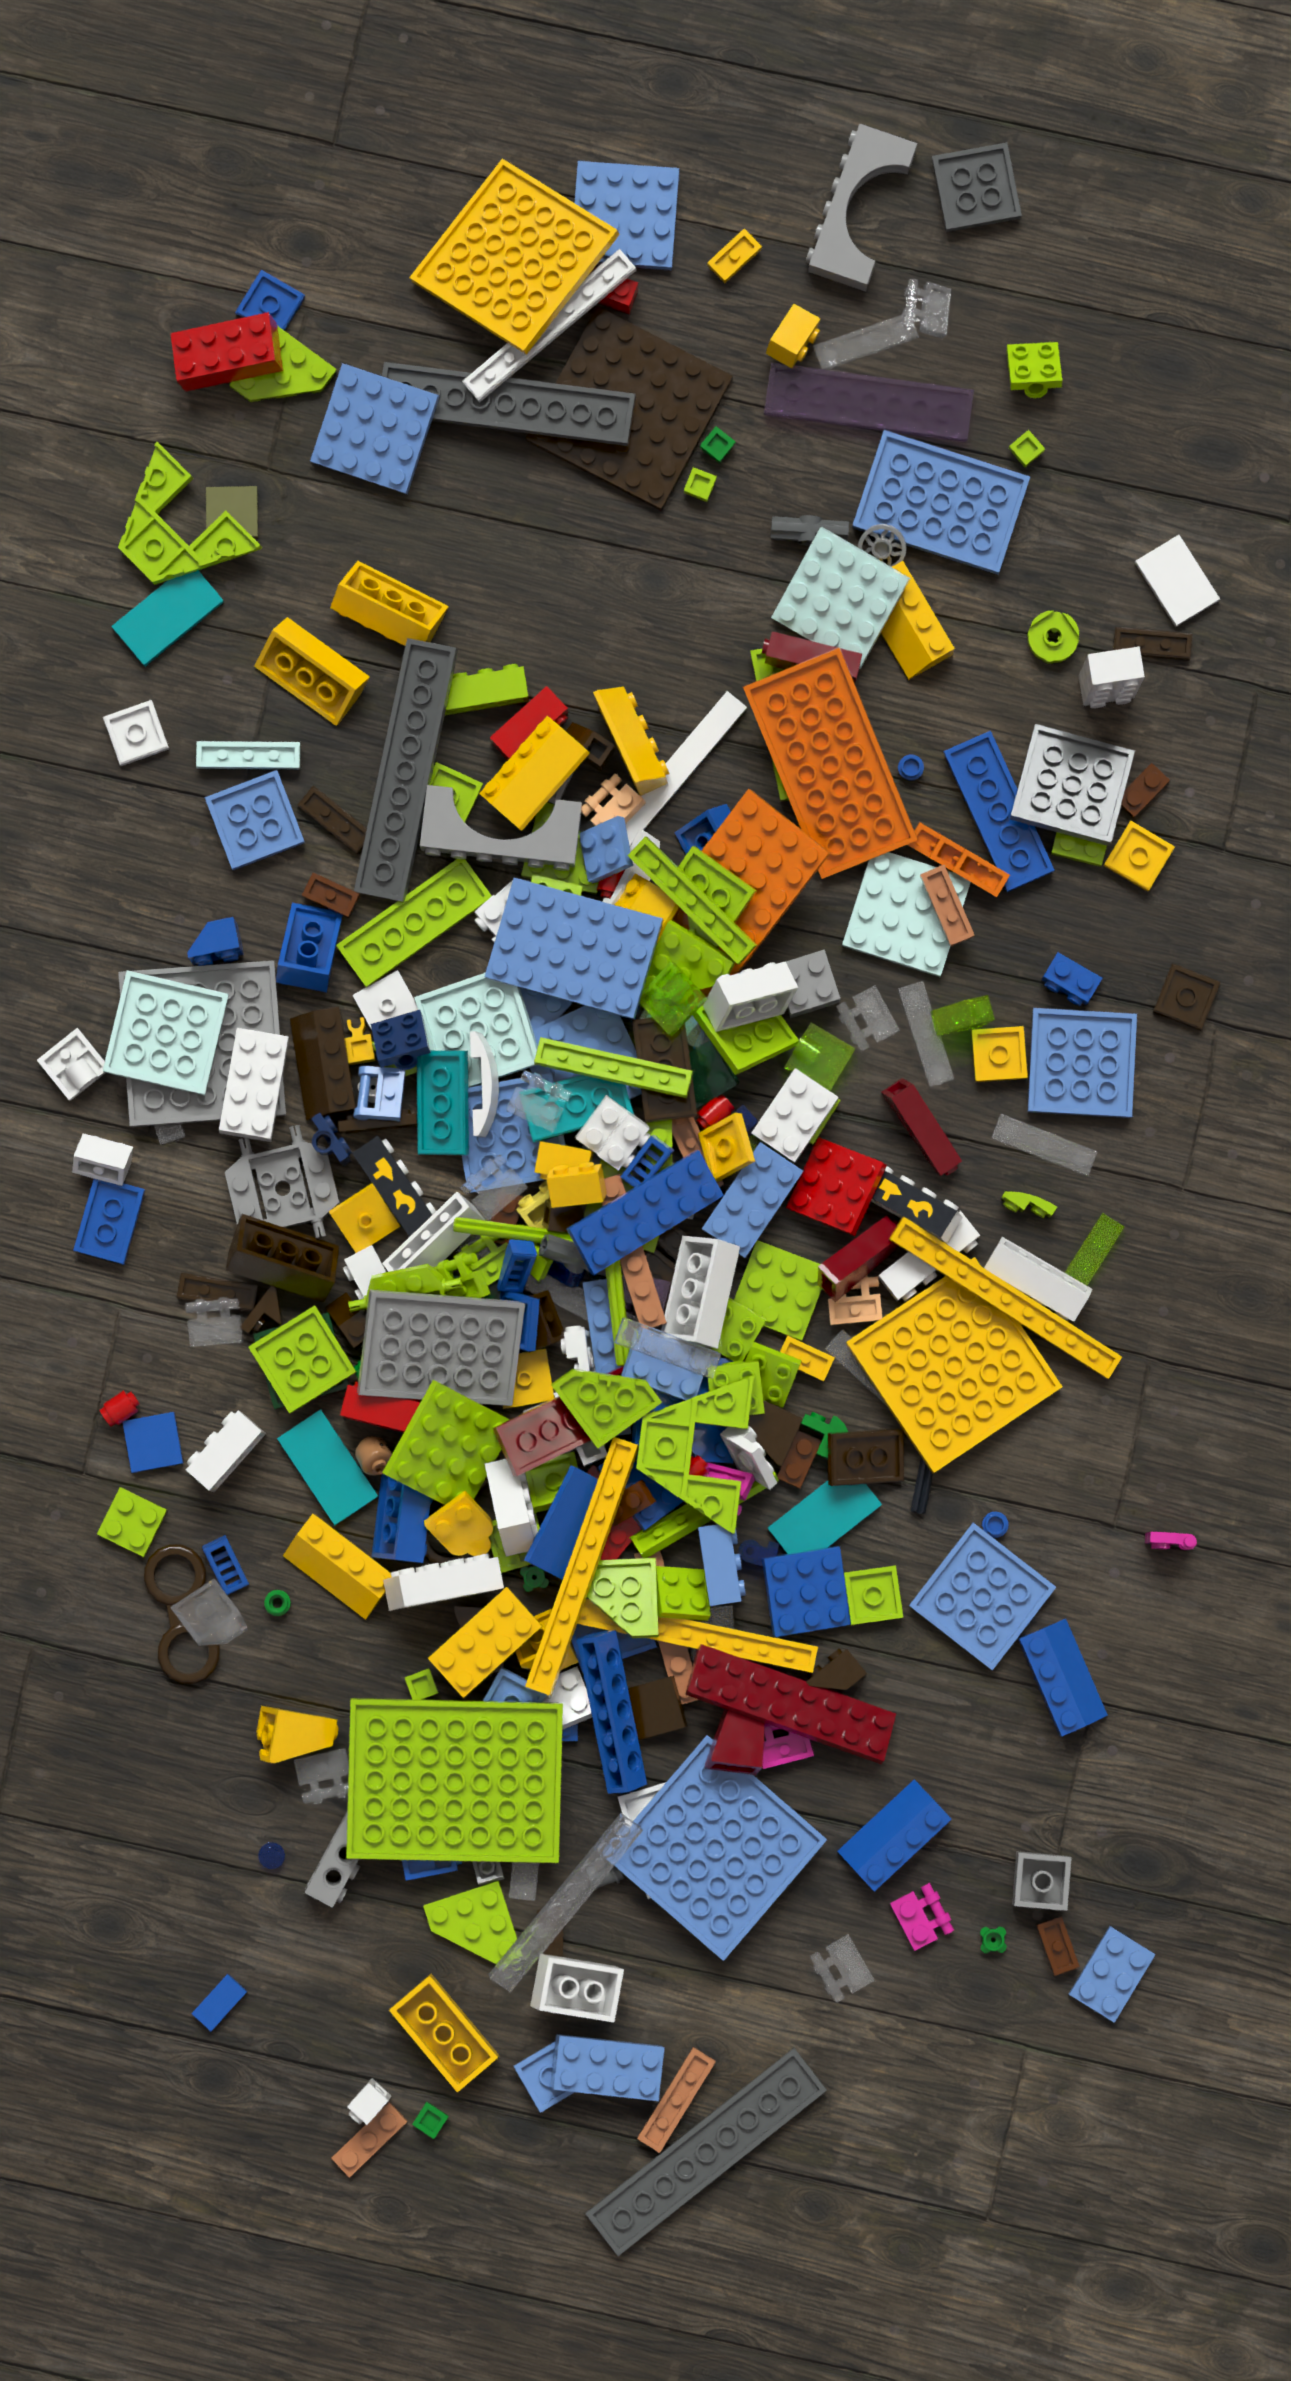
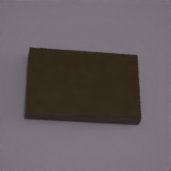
[828,1428,904,1486]

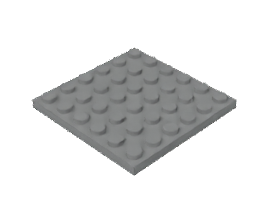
[118,961,286,1127]

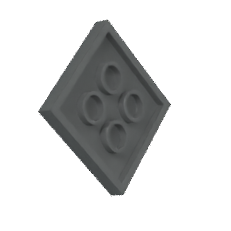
[932,142,1022,232]

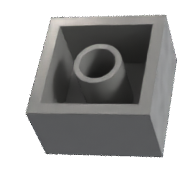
[786,950,840,1018]
[1012,1851,1071,1911]

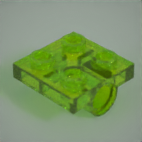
[639,962,708,1036]
[784,1023,855,1091]

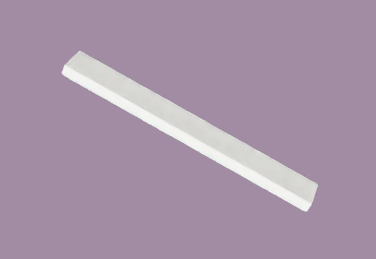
[462,249,637,403]
[626,691,747,846]

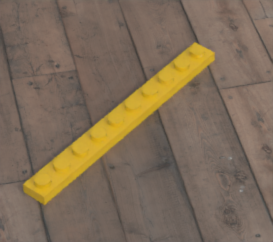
[889,1217,1122,1379]
[525,1437,639,1696]
[577,1599,818,1673]

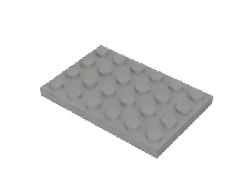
[357,1290,525,1406]

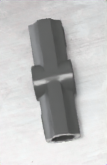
[771,515,849,546]
[539,1234,606,1277]

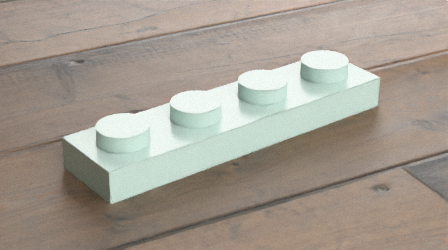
[196,741,301,770]

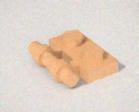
[582,774,646,826]
[828,1275,882,1325]

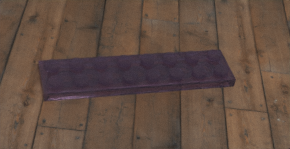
[764,362,974,442]

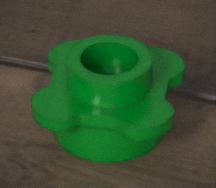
[520,1566,549,1592]
[980,1926,1007,1953]

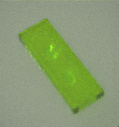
[1064,1213,1124,1286]

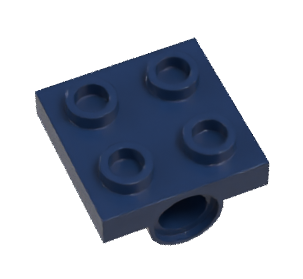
[371,1009,431,1070]
[311,1113,353,1167]

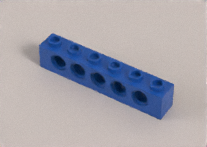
[577,1630,647,1794]

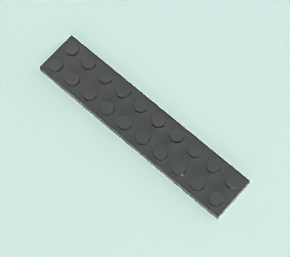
[382,362,636,446]
[354,638,459,902]
[585,2047,827,2256]

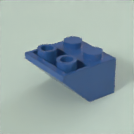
[187,917,244,966]

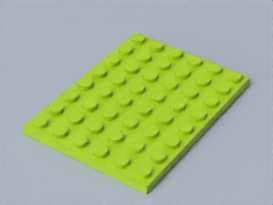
[346,1698,563,1863]

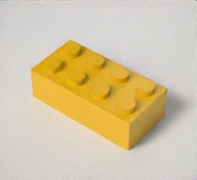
[428,1587,543,1698]
[389,1974,499,2092]

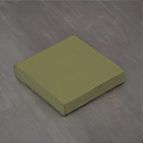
[206,486,258,538]

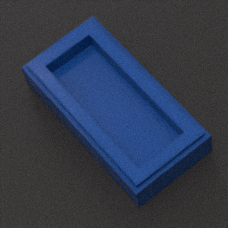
[192,1974,247,2031]

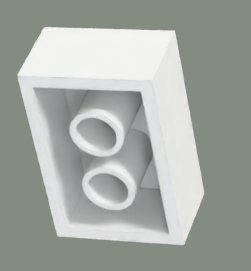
[703,962,798,1032]
[752,1068,839,1163]
[186,1411,266,1492]
[485,1459,538,1556]
[530,1954,624,2022]

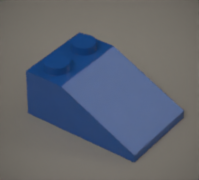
[276,903,342,992]

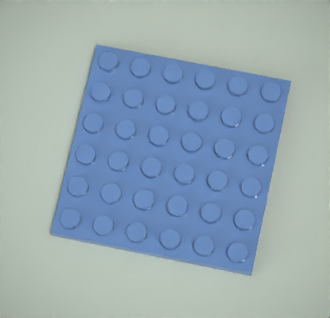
[603,1735,827,1961]

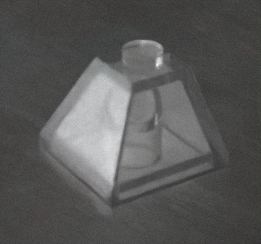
[170,1579,248,1646]

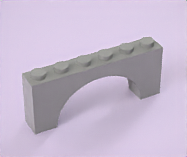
[806,124,917,292]
[420,785,582,871]

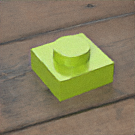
[1008,430,1045,467]
[684,467,717,502]
[405,1668,439,1700]

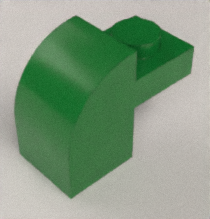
[800,1412,848,1460]

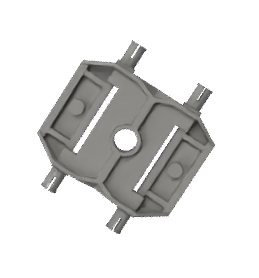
[225,1125,340,1238]

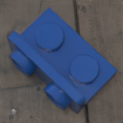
[1042,952,1102,1006]

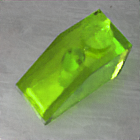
[930,995,995,1036]

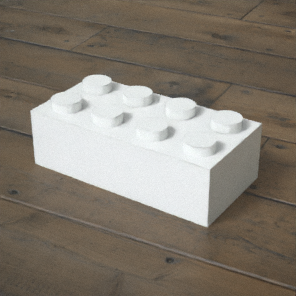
[1079,647,1144,708]
[219,1028,289,1142]
[660,1236,740,1349]
[383,1554,504,1611]

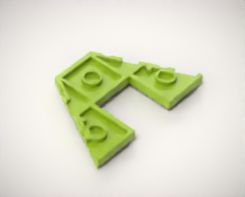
[118,442,262,585]
[636,1376,754,1534]

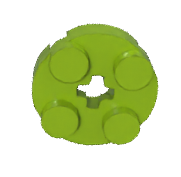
[1027,611,1079,664]

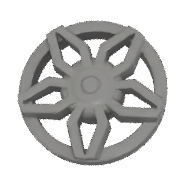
[858,524,906,567]

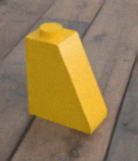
[256,1706,338,1763]

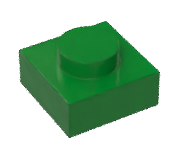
[700,426,736,464]
[412,2101,449,2139]

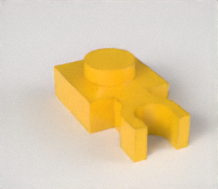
[345,1017,375,1065]

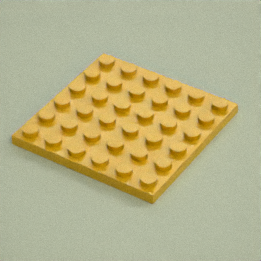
[409,159,620,355]
[845,1257,1062,1473]

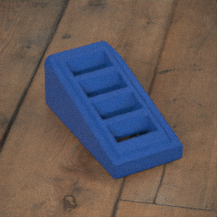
[621,1135,674,1188]
[497,1239,537,1293]
[202,1535,249,1596]

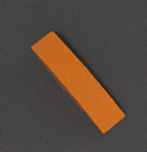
[907,822,1010,897]

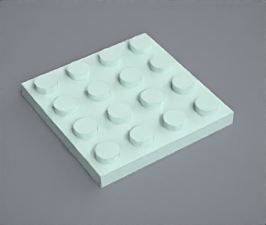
[771,527,911,669]
[842,852,970,977]
[103,970,229,1096]
[414,973,538,1087]

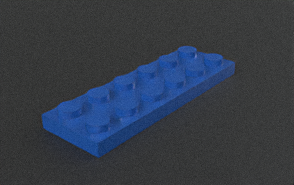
[943,731,1055,892]
[567,1150,724,1275]

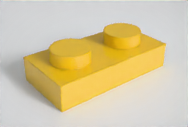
[707,228,762,283]
[780,1335,835,1382]

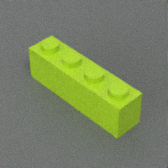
[445,664,529,715]

